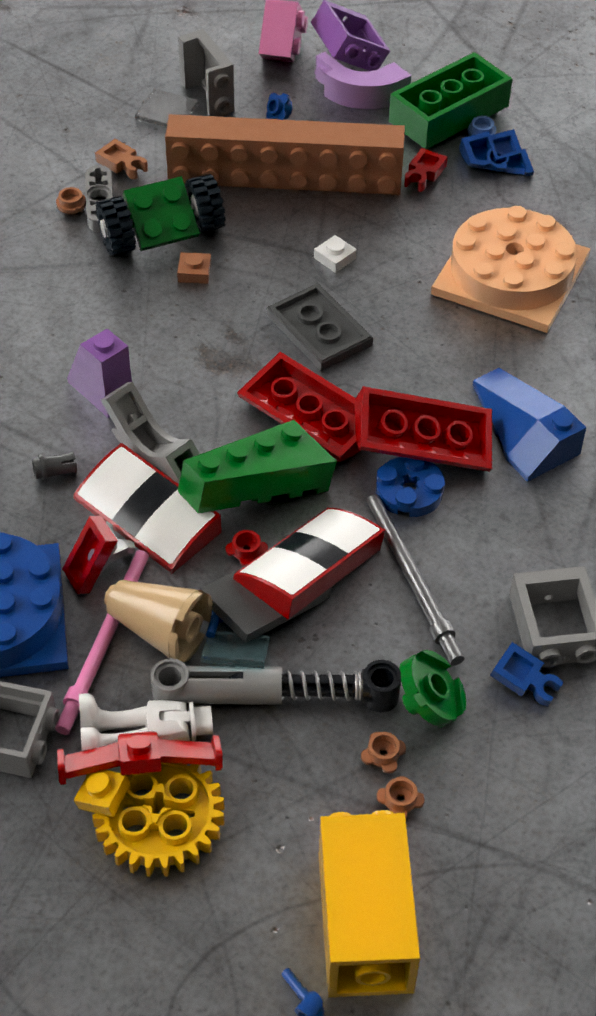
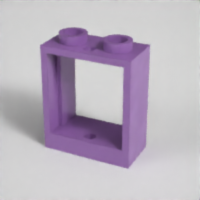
[311,0,390,71]

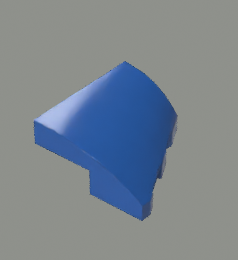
[459,129,534,176]

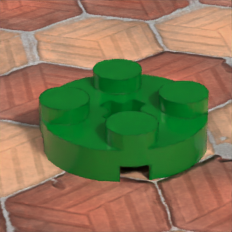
[399,650,466,728]

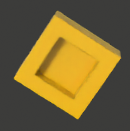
[73,770,131,817]

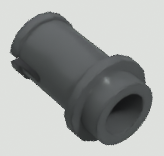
[32,452,77,481]

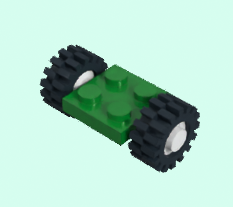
[96,174,226,256]

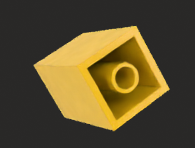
[319,810,420,998]

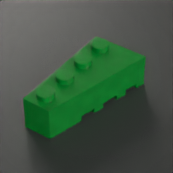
[177,420,337,513]

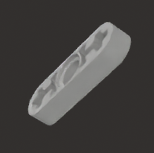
[85,165,113,233]

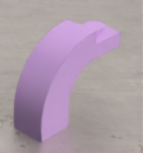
[315,52,411,109]

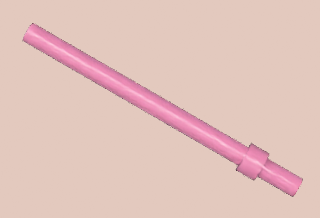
[55,550,149,735]

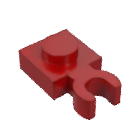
[404,148,448,192]

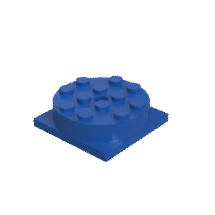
[0,532,69,677]

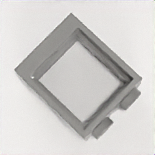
[509,566,596,668]
[0,681,60,778]

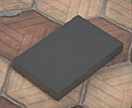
[266,283,373,371]
[200,565,331,643]

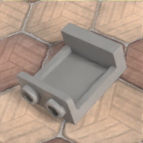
[178,29,235,117]

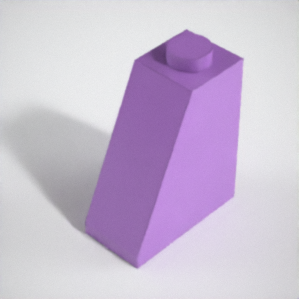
[67,329,132,418]

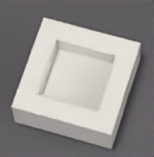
[314,235,357,273]

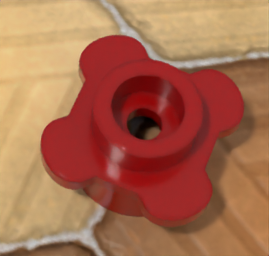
[225,530,268,566]

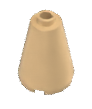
[104,580,213,663]

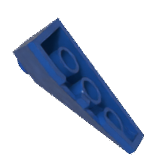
[473,368,587,482]

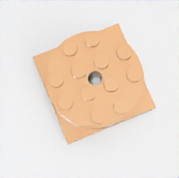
[431,206,590,333]

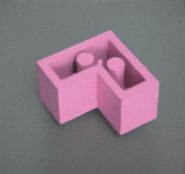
[259,0,308,62]

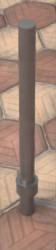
[367,494,464,666]

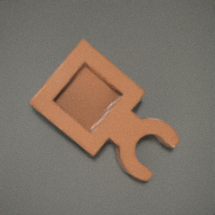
[95,139,148,180]

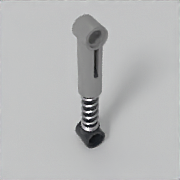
[150,658,401,713]

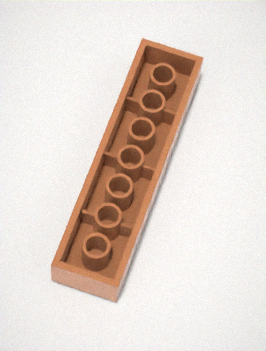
[165,114,405,195]

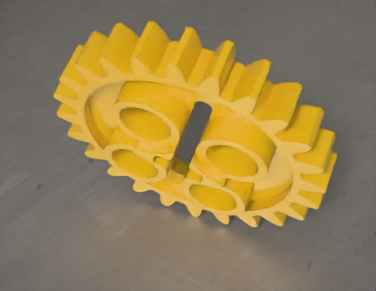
[92,763,225,877]

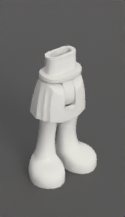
[79,693,213,751]

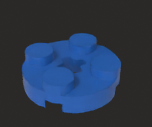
[376,457,445,517]

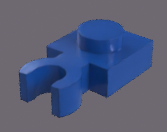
[490,642,563,707]

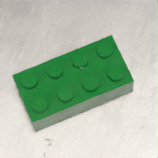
[389,52,513,149]

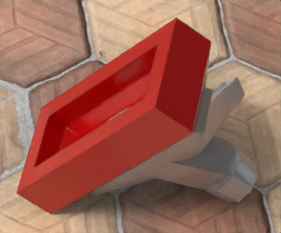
[62,516,136,594]

